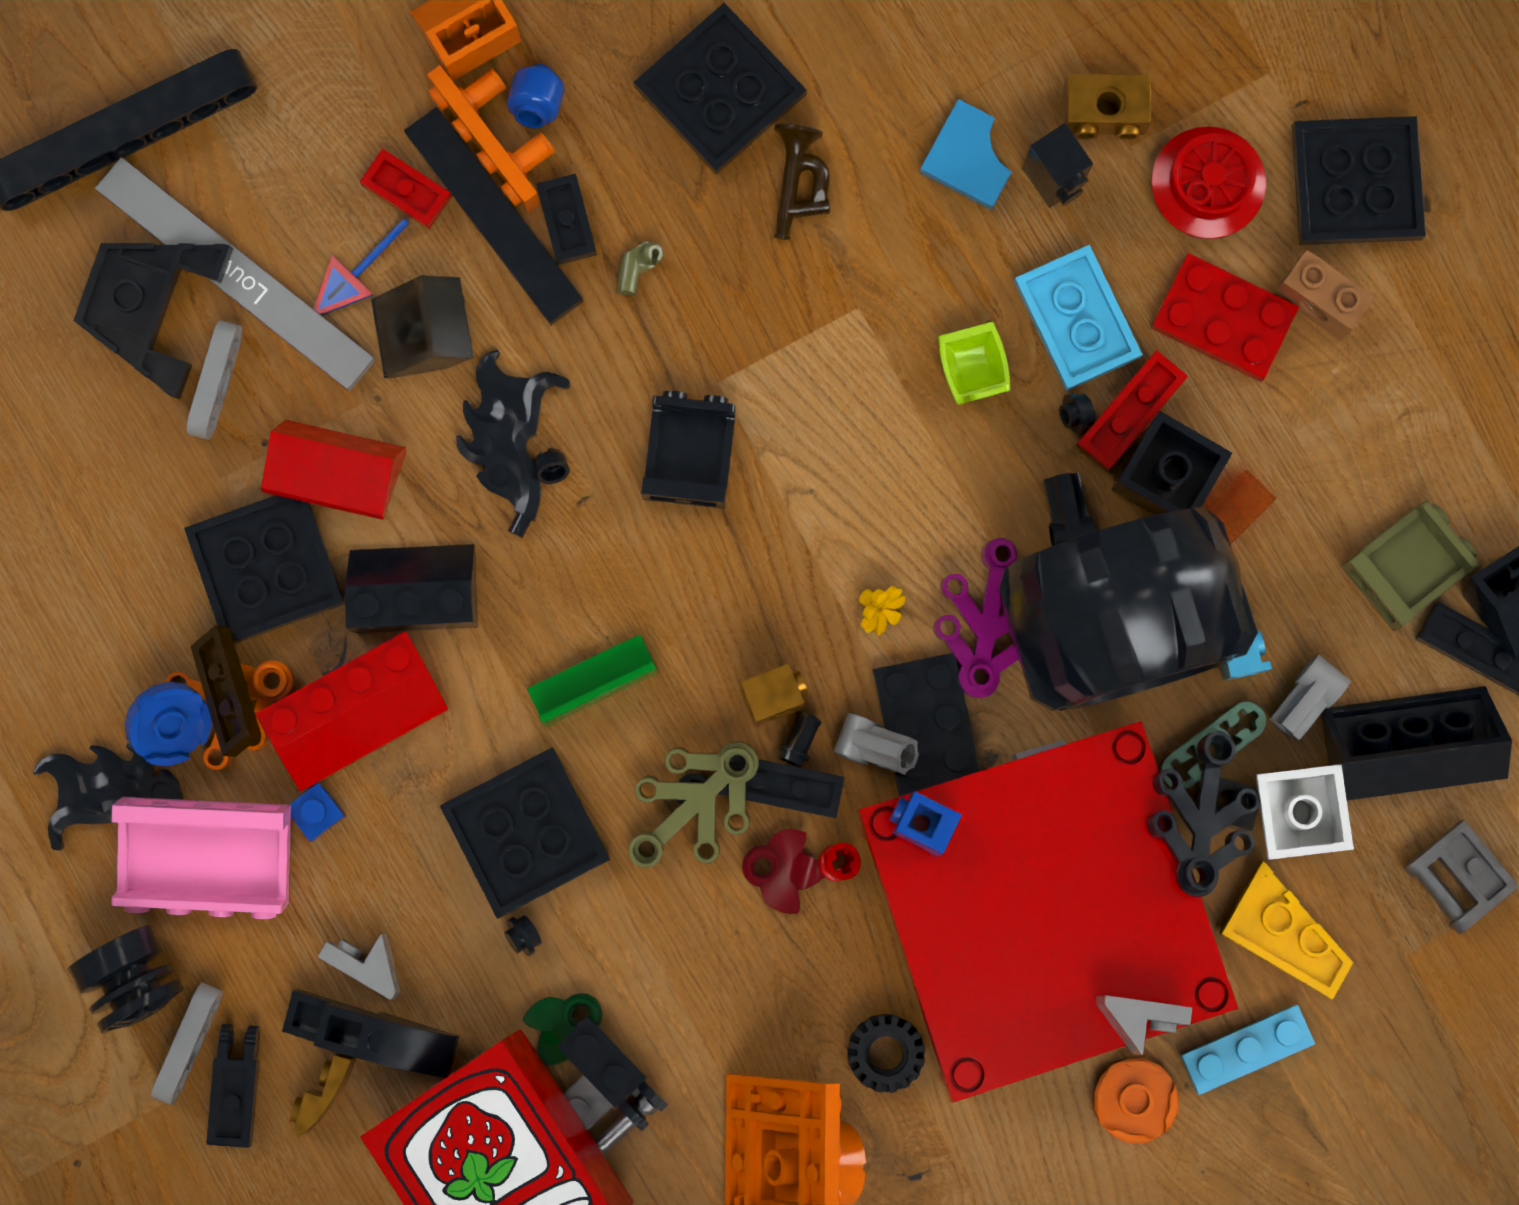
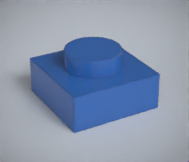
[289,782,346,842]

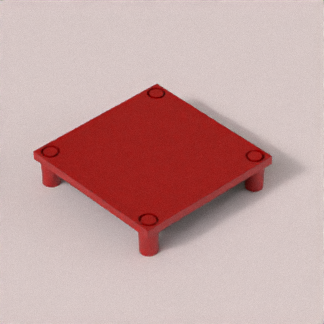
[857,721,1239,1103]

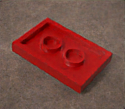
[1151,253,1299,382]

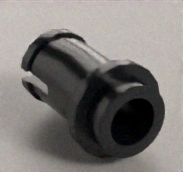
[778,711,822,768]

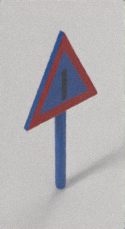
[313,218,409,316]

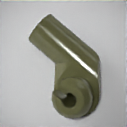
[616,241,663,296]

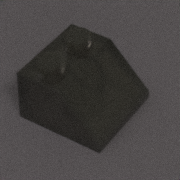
[371,275,474,379]

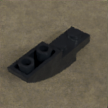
[282,989,459,1078]

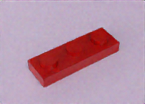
[1076,350,1188,472]

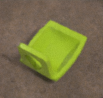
[938,322,1011,405]

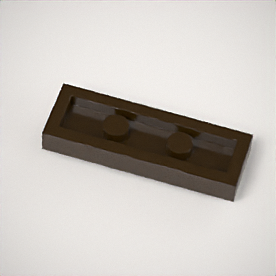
[190,625,262,757]

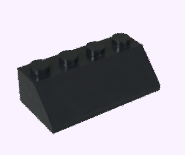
[1321,686,1512,801]

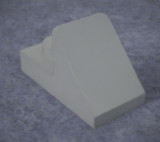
[318,934,401,1000]
[1096,995,1192,1055]

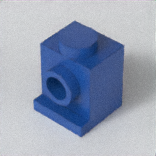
[889,792,962,857]

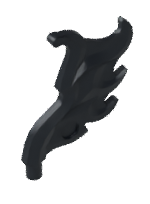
[456,350,570,539]
[33,743,184,851]

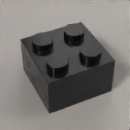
[1111,411,1232,515]

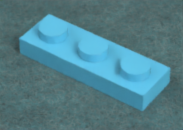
[1179,1004,1315,1095]

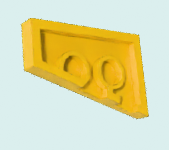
[1219,861,1353,999]

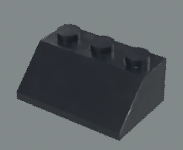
[345,544,478,633]

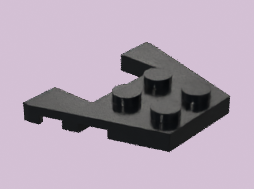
[73,243,234,400]

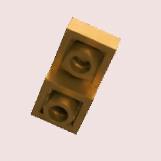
[289,1053,356,1136]

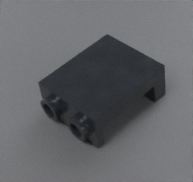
[641,391,736,509]

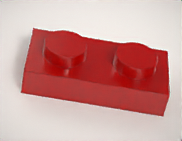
[359,148,452,230]

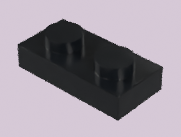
[536,173,597,265]

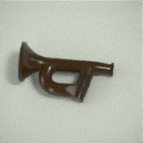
[774,124,830,240]

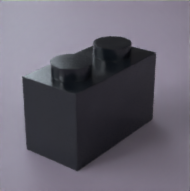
[1022,123,1093,208]

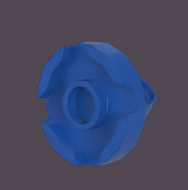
[124,682,212,766]

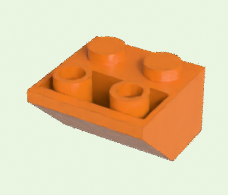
[410,0,522,81]

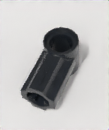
[1043,473,1096,546]

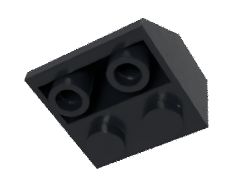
[1462,546,1519,660]

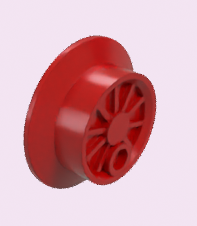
[1151,126,1266,239]

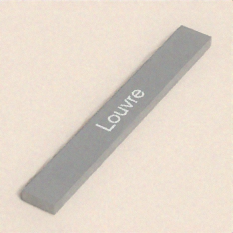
[95,157,376,392]

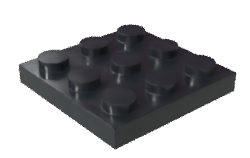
[634,2,807,175]
[1291,116,1426,245]
[184,495,345,644]
[440,747,611,919]

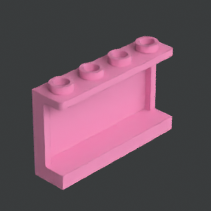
[111,797,291,919]

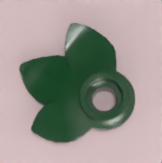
[523,993,603,1065]

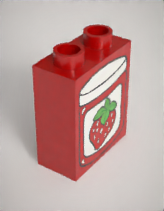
[360,1029,634,1205]

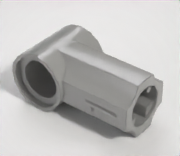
[1269,654,1351,741]
[833,713,919,775]

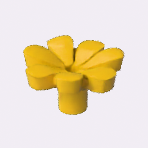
[859,586,906,636]

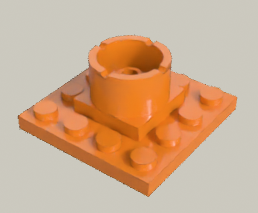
[725,1073,866,1205]

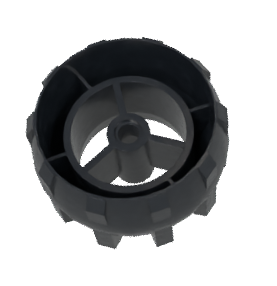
[998,507,1258,711]

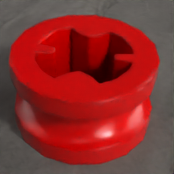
[818,842,861,882]

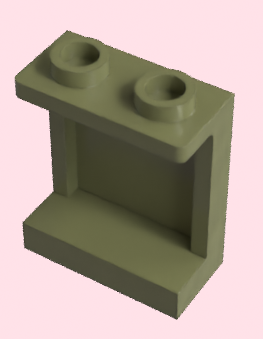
[1341,500,1480,631]

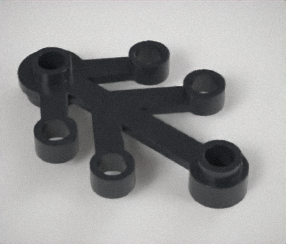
[1147,731,1260,897]

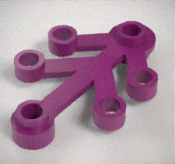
[933,538,1019,698]

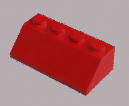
[255,631,448,792]

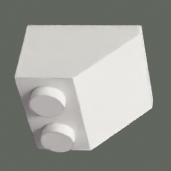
[1255,765,1354,860]

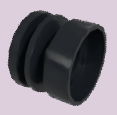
[68,925,184,1033]

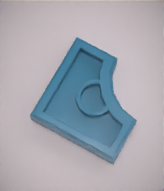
[919,99,1012,210]

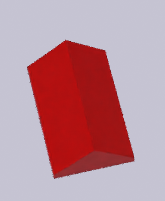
[261,420,406,520]

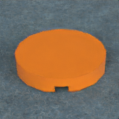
[1093,1058,1178,1143]

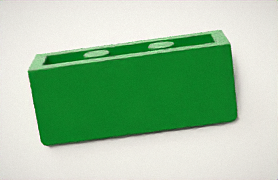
[527,634,658,727]

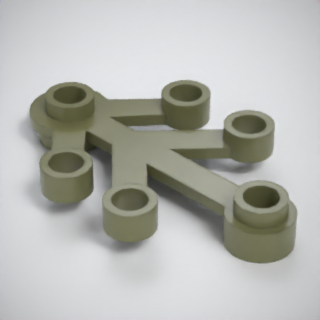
[629,741,759,868]

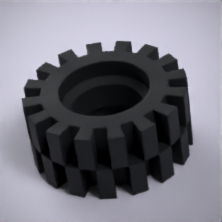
[847,1014,925,1093]

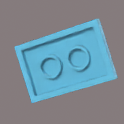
[1014,244,1143,392]

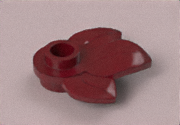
[742,829,824,914]

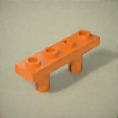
[427,65,555,213]

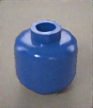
[507,64,565,128]

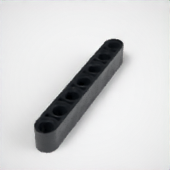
[0,49,257,211]

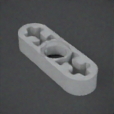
[187,320,242,440]
[151,982,223,1106]

